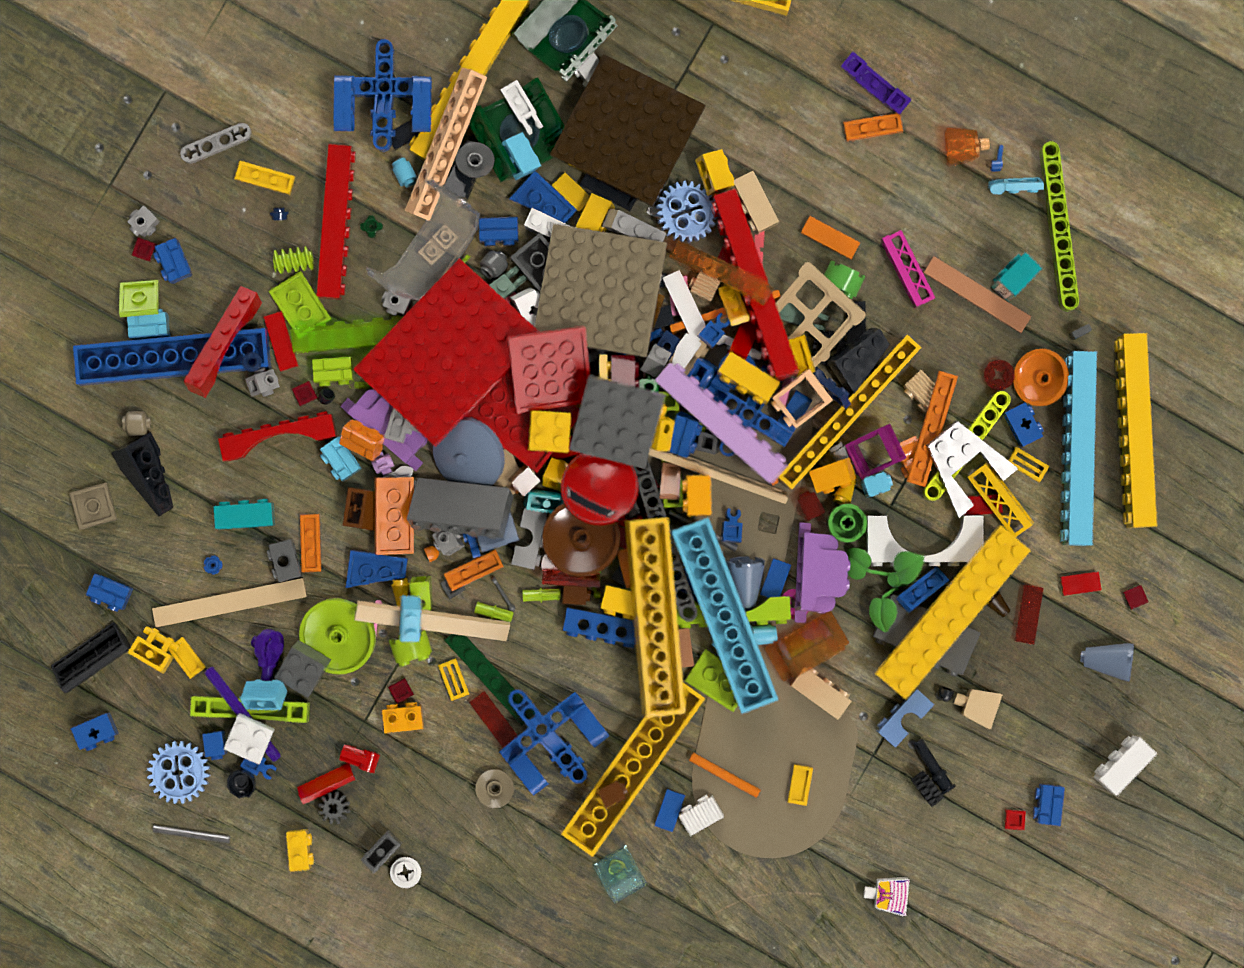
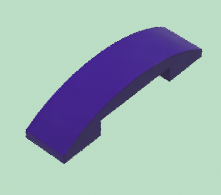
[840,52,912,115]

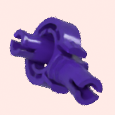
[251,629,284,681]

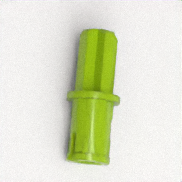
[523,588,561,603]
[474,601,513,622]

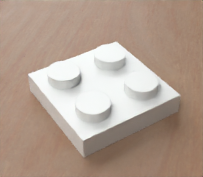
[224,713,275,764]

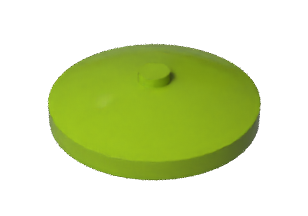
[299,598,376,674]

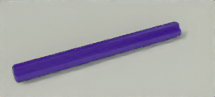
[205,667,281,762]

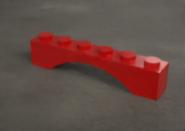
[184,286,262,398]
[218,411,338,462]

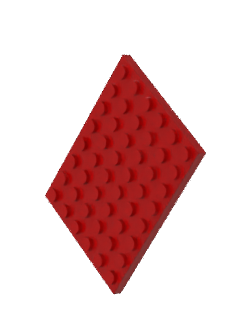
[353,258,540,447]

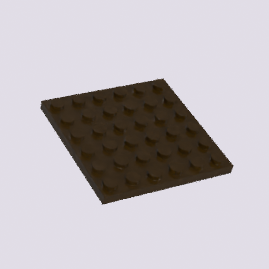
[550,54,706,207]

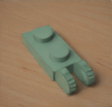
[489,266,527,299]
[779,303,829,332]

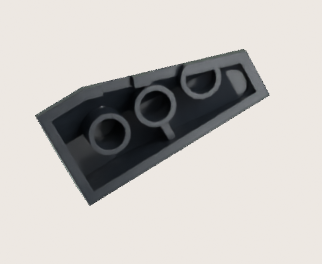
[111,432,174,517]

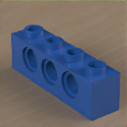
[563,608,636,648]

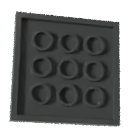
[569,375,665,469]

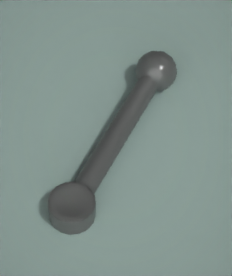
[491,576,516,612]

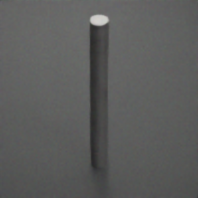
[668,508,738,552]
[153,825,230,844]

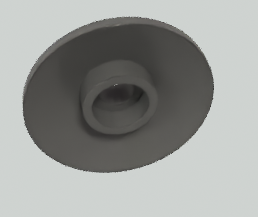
[456,142,494,178]

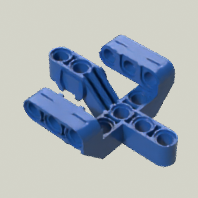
[334,39,432,152]
[708,365,813,457]
[499,690,610,795]

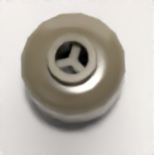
[122,411,152,436]

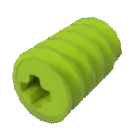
[273,246,314,274]

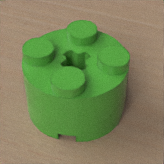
[824,261,866,299]
[827,504,867,543]

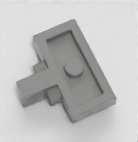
[384,408,420,444]

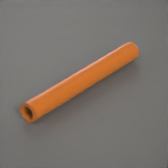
[689,752,761,798]

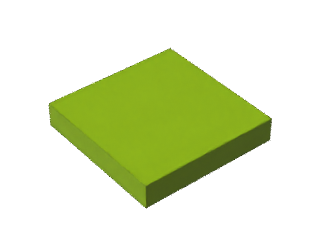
[119,280,159,317]

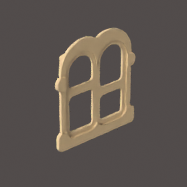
[776,262,866,367]

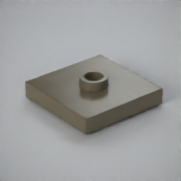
[69,483,118,530]

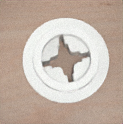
[390,857,421,888]

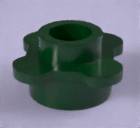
[360,215,383,238]

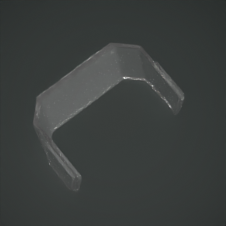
[366,179,480,301]

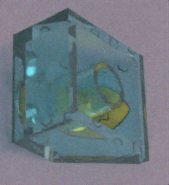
[593,846,648,904]

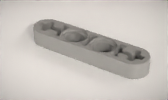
[180,123,252,164]

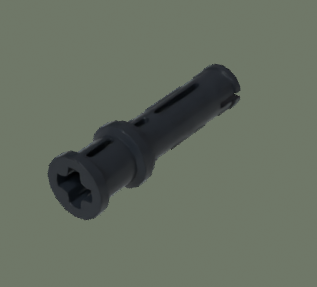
[913,738,956,795]

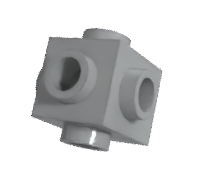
[127,205,160,237]
[381,287,413,316]
[245,368,280,397]
[432,531,465,556]

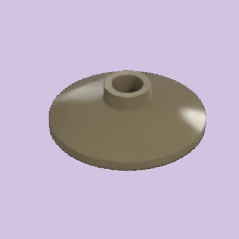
[475,769,514,808]

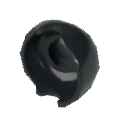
[227,769,256,799]

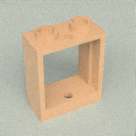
[771,369,832,428]

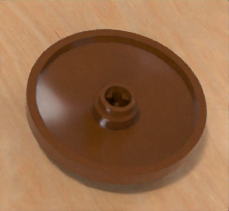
[542,503,620,577]

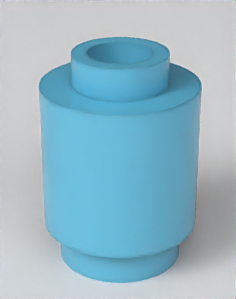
[392,158,417,188]
[752,624,778,645]

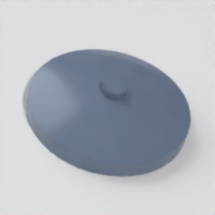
[433,417,505,486]

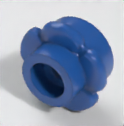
[204,556,223,575]

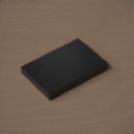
[580,174,637,212]

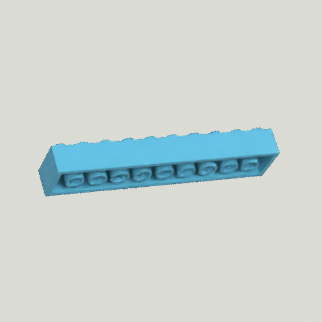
[1060,351,1097,546]
[672,517,778,713]

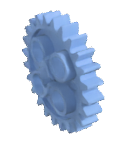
[656,181,717,243]
[147,741,211,804]

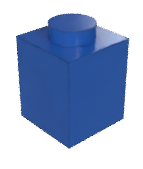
[202,731,227,760]

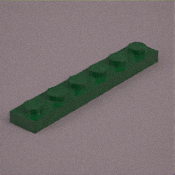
[444,634,535,725]

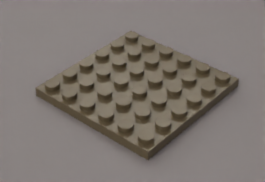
[535,224,667,358]

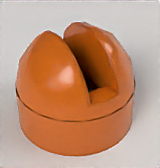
[424,546,439,562]

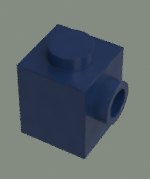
[657,330,681,361]

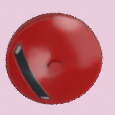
[561,453,639,526]

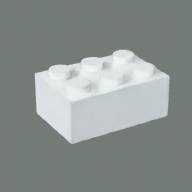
[1093,736,1157,796]

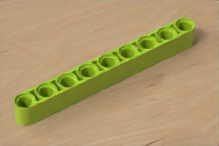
[1040,141,1079,312]

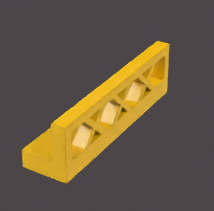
[968,462,1034,537]

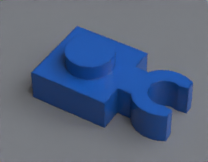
[698,313,730,348]
[721,508,743,543]
[463,534,481,558]
[240,757,277,779]

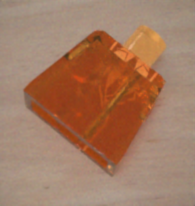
[944,128,990,167]

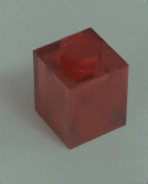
[797,490,825,521]

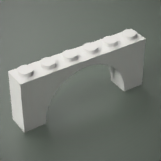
[866,516,984,566]

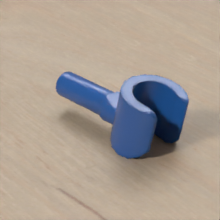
[991,145,1004,172]

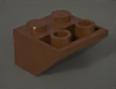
[342,487,375,531]

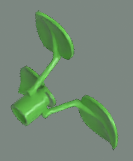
[846,548,925,632]

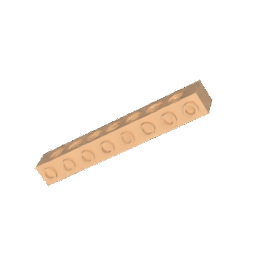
[405,68,487,221]

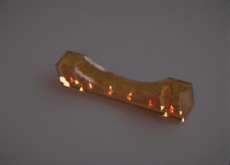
[669,241,774,305]

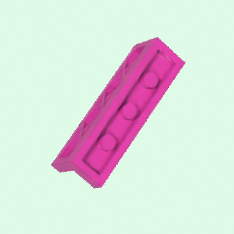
[880,230,935,309]

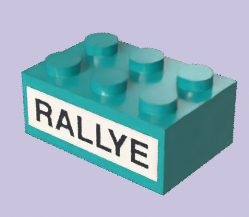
[991,252,1043,302]

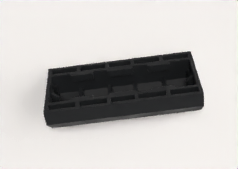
[51,622,131,693]

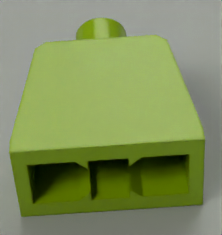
[410,576,433,611]

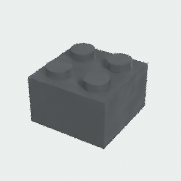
[275,640,331,698]

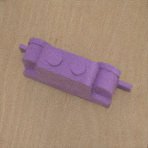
[341,389,428,471]
[794,523,850,623]

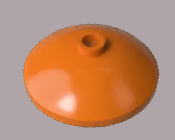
[1013,349,1069,406]

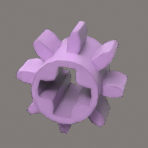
[371,452,395,476]

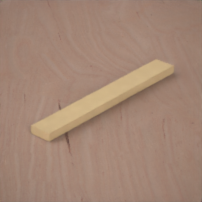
[649,448,788,504]
[152,578,307,627]
[354,601,510,641]

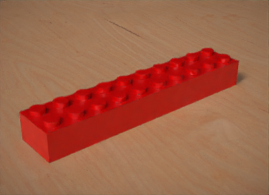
[711,189,799,382]

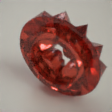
[984,360,1015,390]

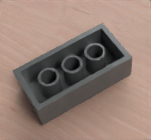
[511,233,550,294]

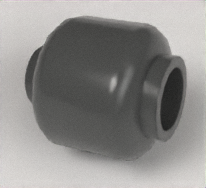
[480,251,508,279]

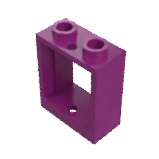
[845,424,906,480]

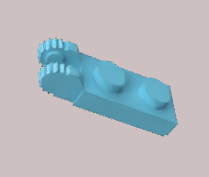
[988,177,1044,195]

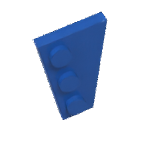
[509,171,577,223]
[346,550,408,588]

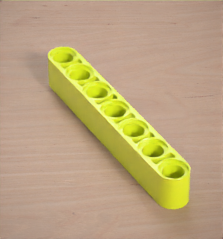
[923,391,1011,501]

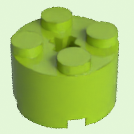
[389,630,432,667]

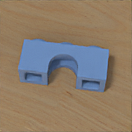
[877,689,934,748]

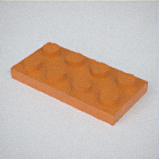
[374,477,414,555]

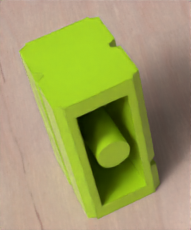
[312,357,354,387]

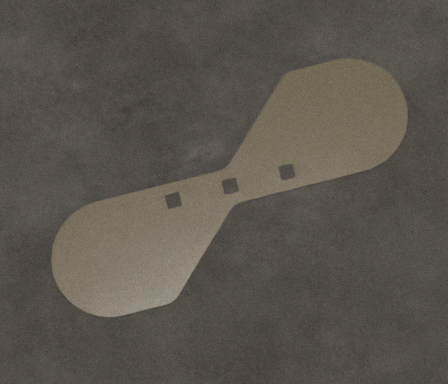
[648,342,858,858]

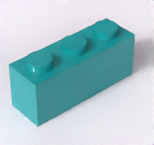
[214,499,275,530]

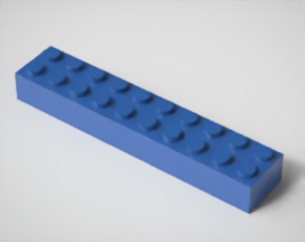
[73,328,271,386]

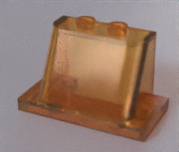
[764,611,849,682]

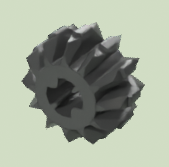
[318,792,351,824]

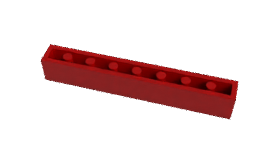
[317,144,356,300]

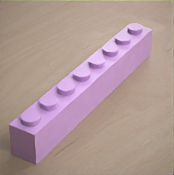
[655,363,788,483]

